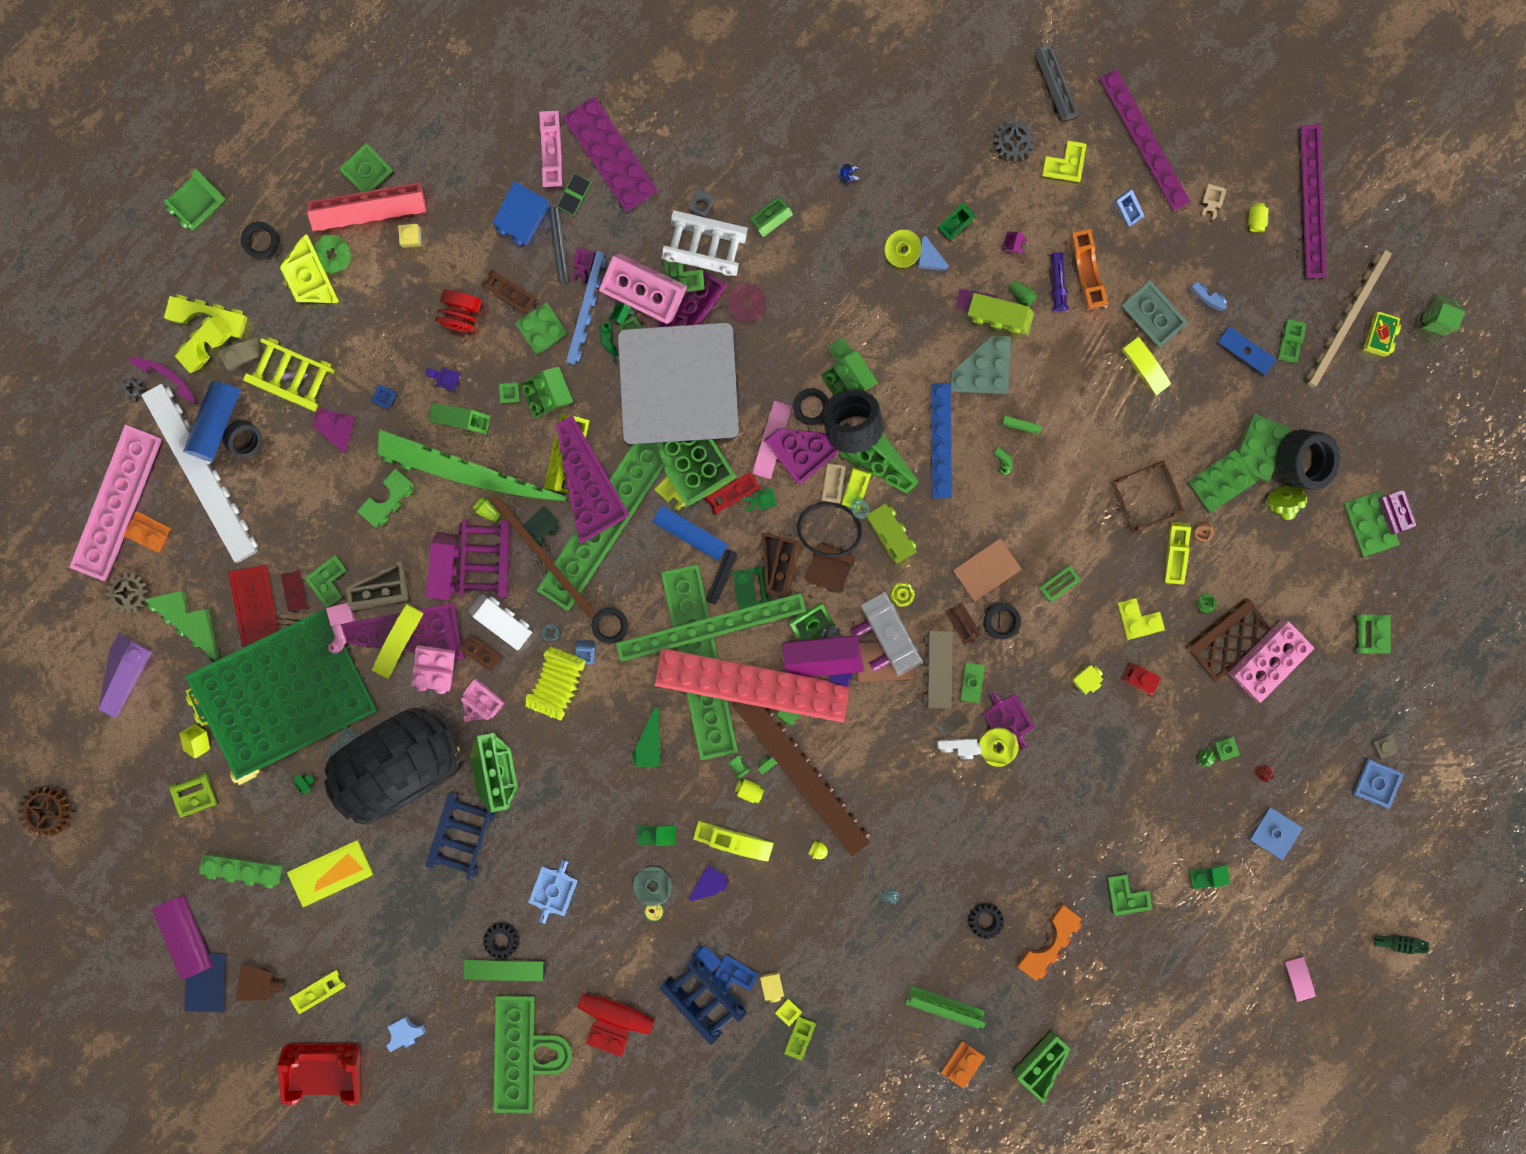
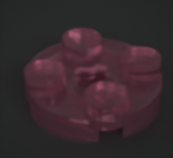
[728,283,766,322]

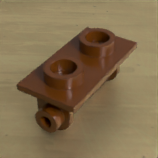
[946,602,981,645]
[459,634,501,671]

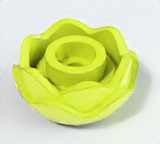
[890,583,915,606]

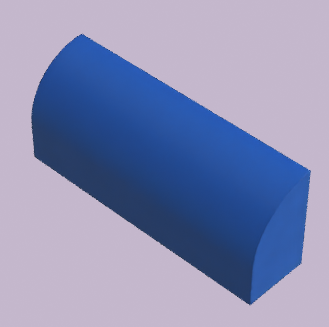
[183,381,241,463]
[652,505,728,562]

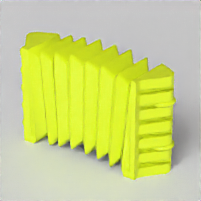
[526,646,586,721]

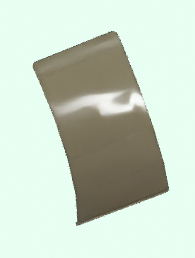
[935,709,969,738]

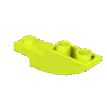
[693,820,774,862]

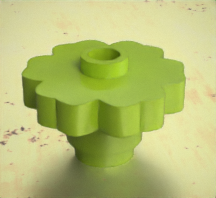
[1267,485,1307,520]

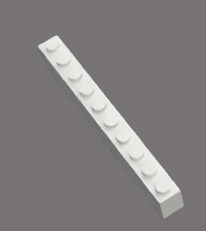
[141,384,258,563]

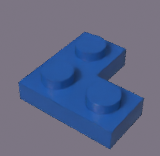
[714,955,759,991]

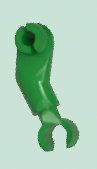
[600,321,619,363]

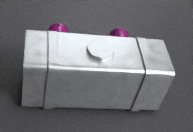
[851,592,924,676]

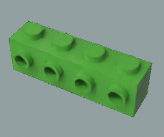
[199,853,282,888]

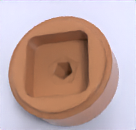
[1194,522,1214,542]

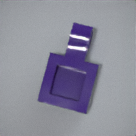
[425,367,461,392]

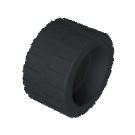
[822,389,883,453]
[1275,429,1340,490]

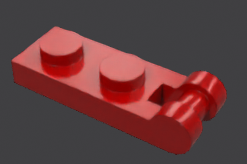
[704,472,760,515]

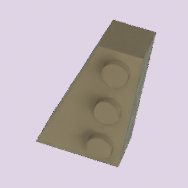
[346,560,409,611]

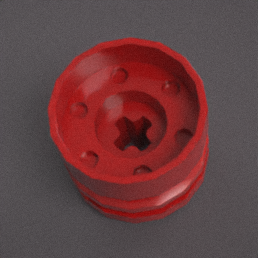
[435,289,482,332]

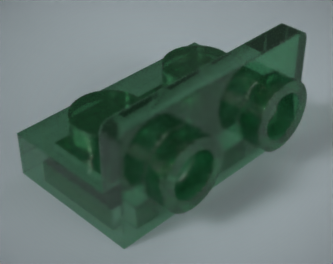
[516,505,560,547]

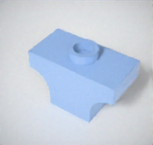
[386,1015,426,1052]

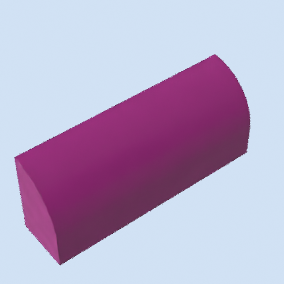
[152,896,213,980]

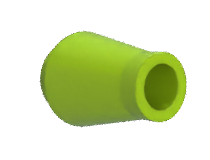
[472,496,501,523]

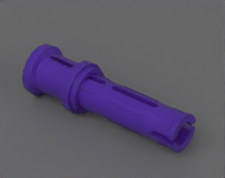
[1051,252,1069,312]

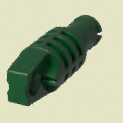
[1374,934,1429,955]

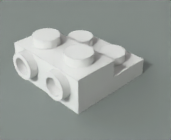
[936,738,981,759]

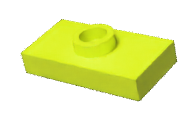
[841,467,871,510]

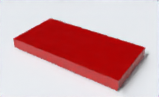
[228,565,279,647]

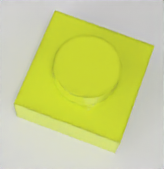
[775,999,802,1026]

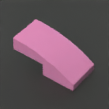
[1285,957,1316,1002]

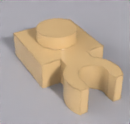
[1201,184,1227,220]

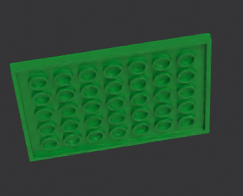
[185,608,377,780]

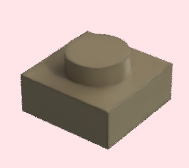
[1373,734,1399,760]

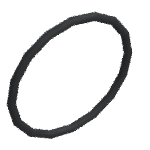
[797,502,862,557]

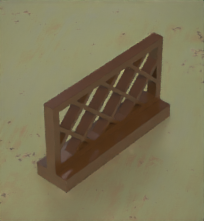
[1186,598,1271,682]

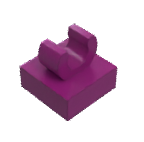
[1002,231,1027,253]

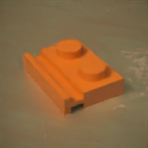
[124,511,172,553]
[940,1040,985,1089]

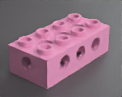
[599,253,687,324]
[1228,619,1314,703]

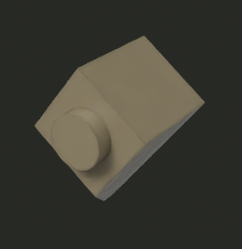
[219,338,264,371]

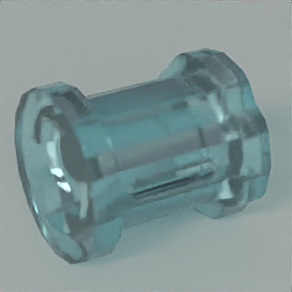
[850,498,869,519]
[542,625,560,642]

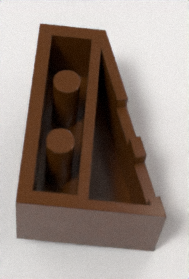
[761,532,801,597]

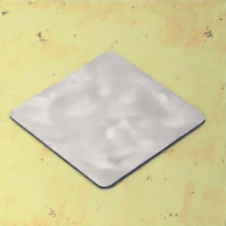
[618,323,739,444]

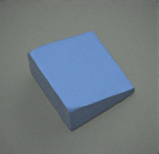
[575,640,595,664]

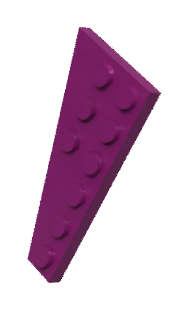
[556,415,630,544]
[341,603,465,660]

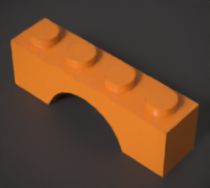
[1070,229,1108,311]
[1016,904,1082,981]

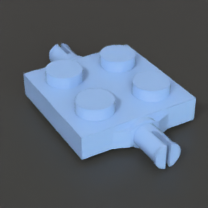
[528,859,578,923]

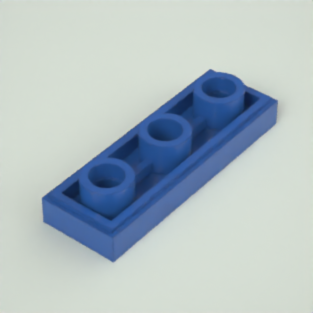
[1217,326,1276,375]

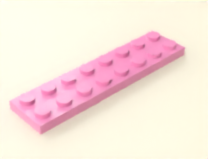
[69,425,162,582]

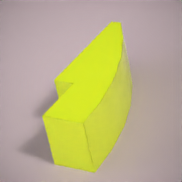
[1122,337,1171,396]
[1165,521,1191,585]

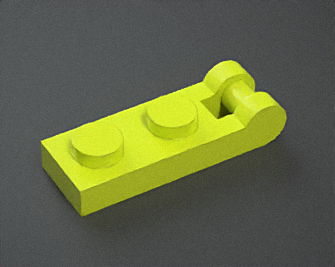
[289,970,346,1014]

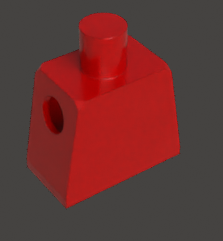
[1120,662,1161,696]

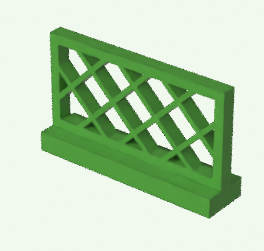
[905,985,986,1029]

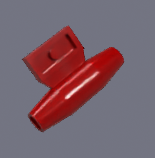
[577,994,655,1057]

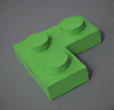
[664,259,704,292]
[304,555,347,608]
[1107,874,1152,916]

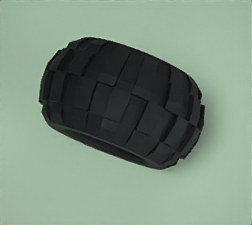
[324,707,458,825]

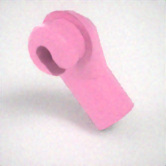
[328,625,346,654]

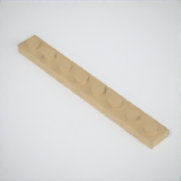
[1306,250,1392,388]

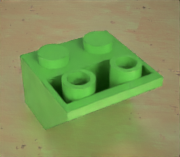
[821,350,878,396]
[520,367,573,419]

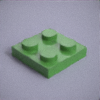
[339,143,394,192]
[515,302,568,355]

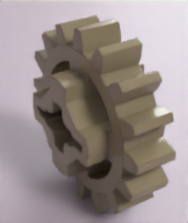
[106,572,149,614]

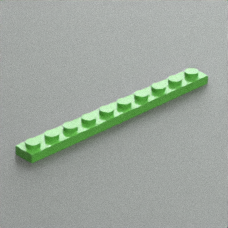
[616,593,807,662]

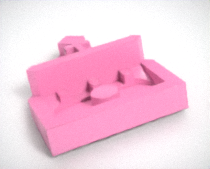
[461,678,505,722]

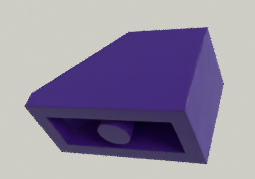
[689,864,729,901]

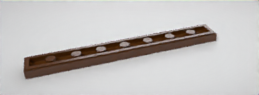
[491,495,596,618]

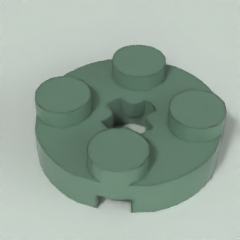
[633,867,672,906]

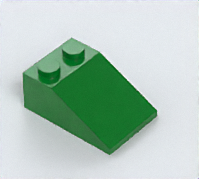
[632,707,661,767]

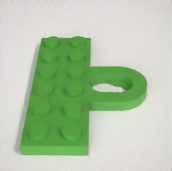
[494,995,572,1113]

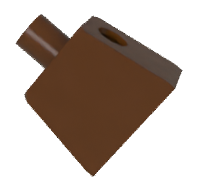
[236,962,284,1001]

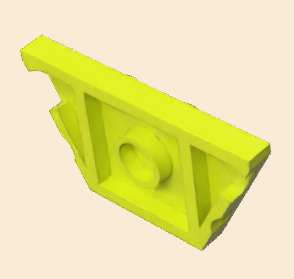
[279,234,339,303]

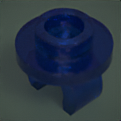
[840,164,859,183]

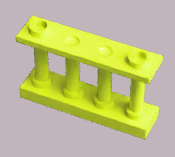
[243,337,335,412]

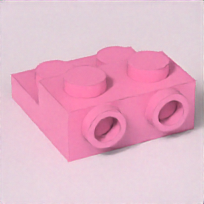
[411,645,455,694]

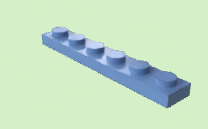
[566,251,607,365]

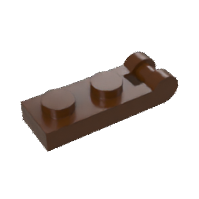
[481,269,536,315]

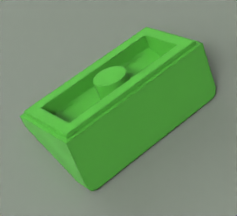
[749,196,793,237]

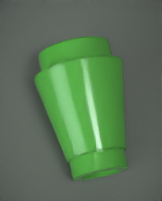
[1009,280,1038,306]

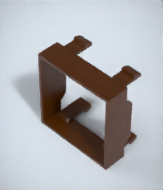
[1111,460,1185,533]

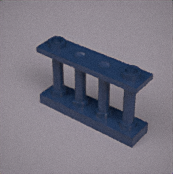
[425,792,496,880]
[659,955,747,1046]

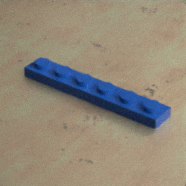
[931,383,952,498]

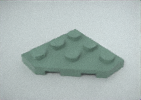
[951,336,1011,394]

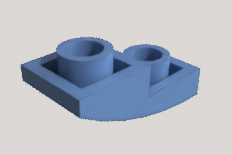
[1189,282,1228,312]

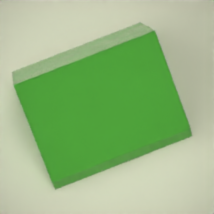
[788,602,836,641]

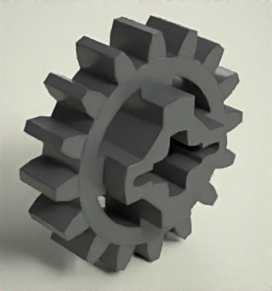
[993,119,1035,162]

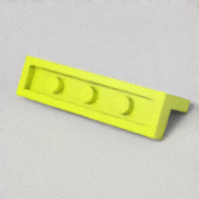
[543,414,589,495]

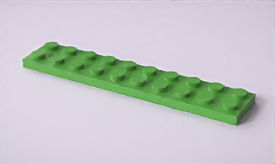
[537,443,664,611]
[661,564,738,760]

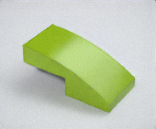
[784,1016,816,1061]

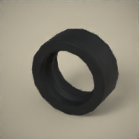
[240,221,279,259]
[793,388,829,425]
[223,419,262,458]
[984,603,1021,640]
[591,607,628,644]

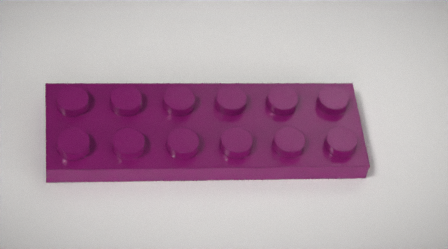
[563,96,658,213]

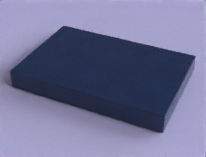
[184,953,226,1012]

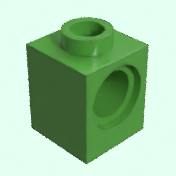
[1212,736,1240,761]

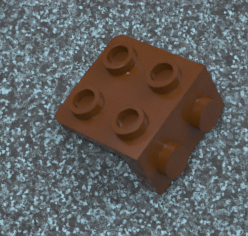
[806,542,854,593]

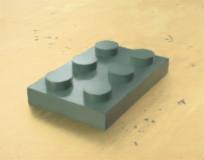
[1121,280,1188,349]

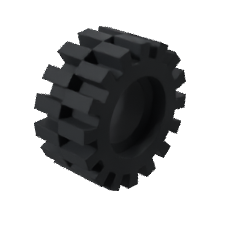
[968,903,1004,939]
[483,923,519,959]

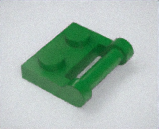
[732,566,771,609]

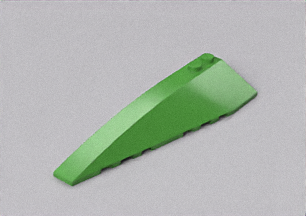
[378,430,568,502]

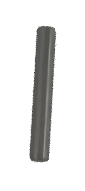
[549,207,569,283]

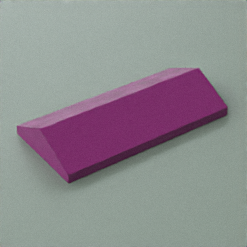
[656,267,727,328]
[783,635,864,677]

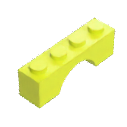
[164,294,248,340]

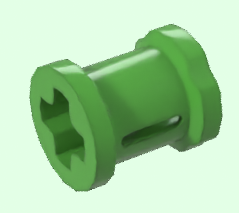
[727,754,751,779]

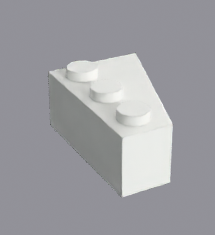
[467,592,532,651]

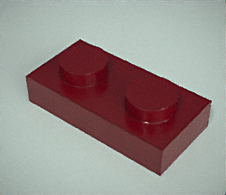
[280,570,308,612]

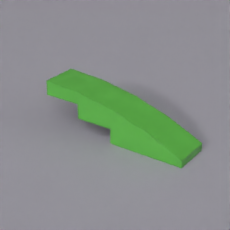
[463,959,543,981]

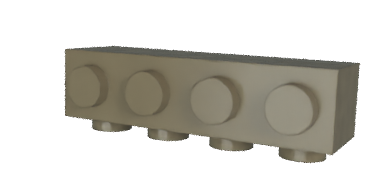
[924,631,953,709]

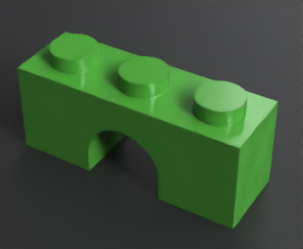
[357,468,415,528]

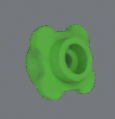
[1197,747,1216,767]

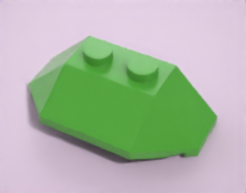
[470,733,518,813]

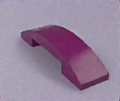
[128,358,198,405]

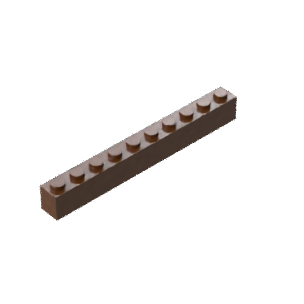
[733,702,871,857]

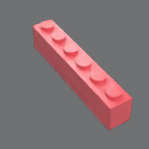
[307,182,426,231]

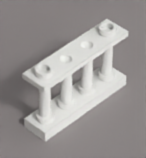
[662,210,748,276]

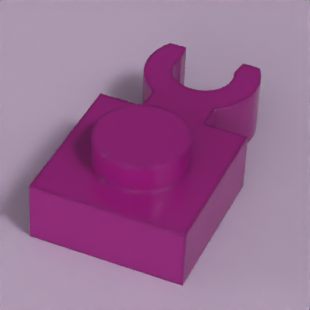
[572,248,596,283]

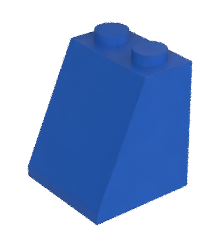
[493,181,550,246]

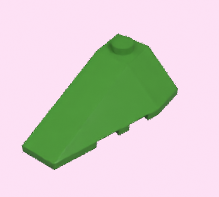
[839,433,919,494]

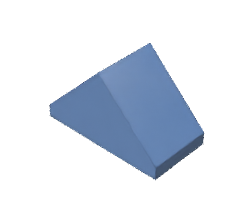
[1112,188,1144,227]
[918,236,949,271]

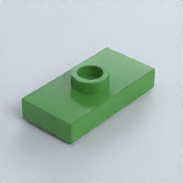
[960,663,985,703]

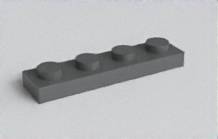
[1034,45,1079,121]

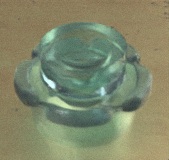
[882,889,900,905]

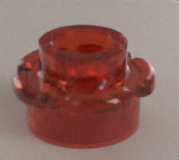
[1256,765,1274,783]

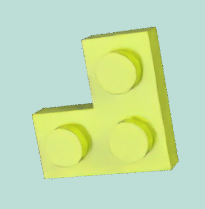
[1042,141,1087,183]
[1117,598,1165,640]

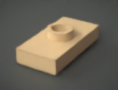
[821,463,846,504]

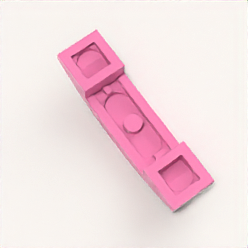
[539,111,562,187]
[752,401,792,479]

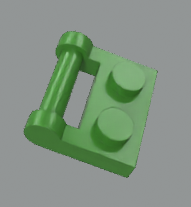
[1356,615,1391,653]

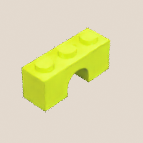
[175,315,234,373]

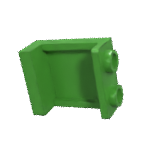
[163,169,226,230]

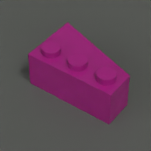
[426,532,460,600]

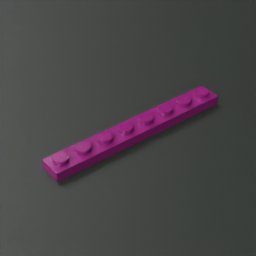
[1099,69,1191,212]
[1300,125,1326,278]

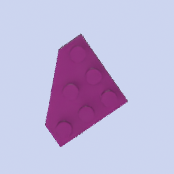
[764,428,840,485]

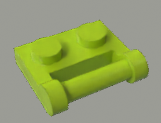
[169,772,217,818]

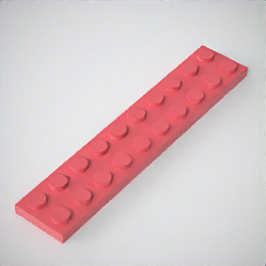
[654,648,850,723]

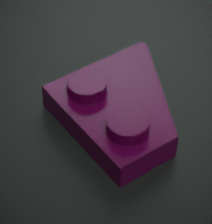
[312,407,355,453]

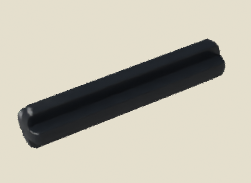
[706,549,737,604]

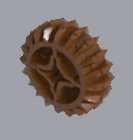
[18,785,72,838]

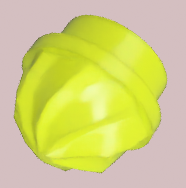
[808,840,828,859]

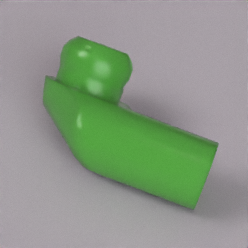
[993,446,1012,475]

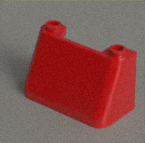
[278,1043,360,1105]

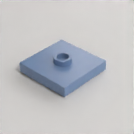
[1353,759,1404,809]
[1249,807,1303,860]

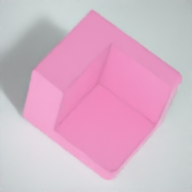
[326,603,356,627]

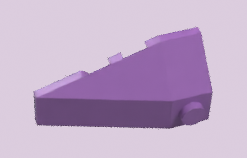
[98,633,153,718]

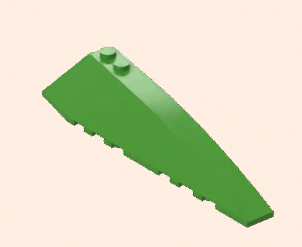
[618,316,737,506]

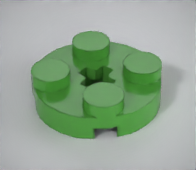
[313,235,351,274]

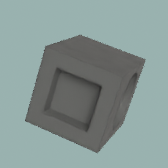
[688,188,716,218]

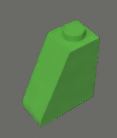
[428,403,490,435]

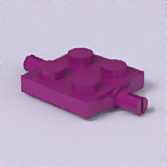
[982,691,1035,750]

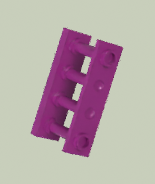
[456,519,510,598]

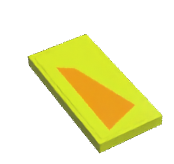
[287,840,374,907]

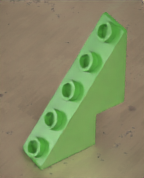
[145,591,220,662]

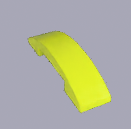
[372,604,424,680]

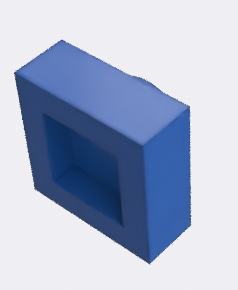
[371,384,397,410]

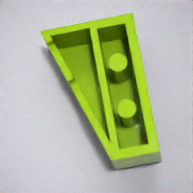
[968,293,1034,335]
[865,503,917,565]

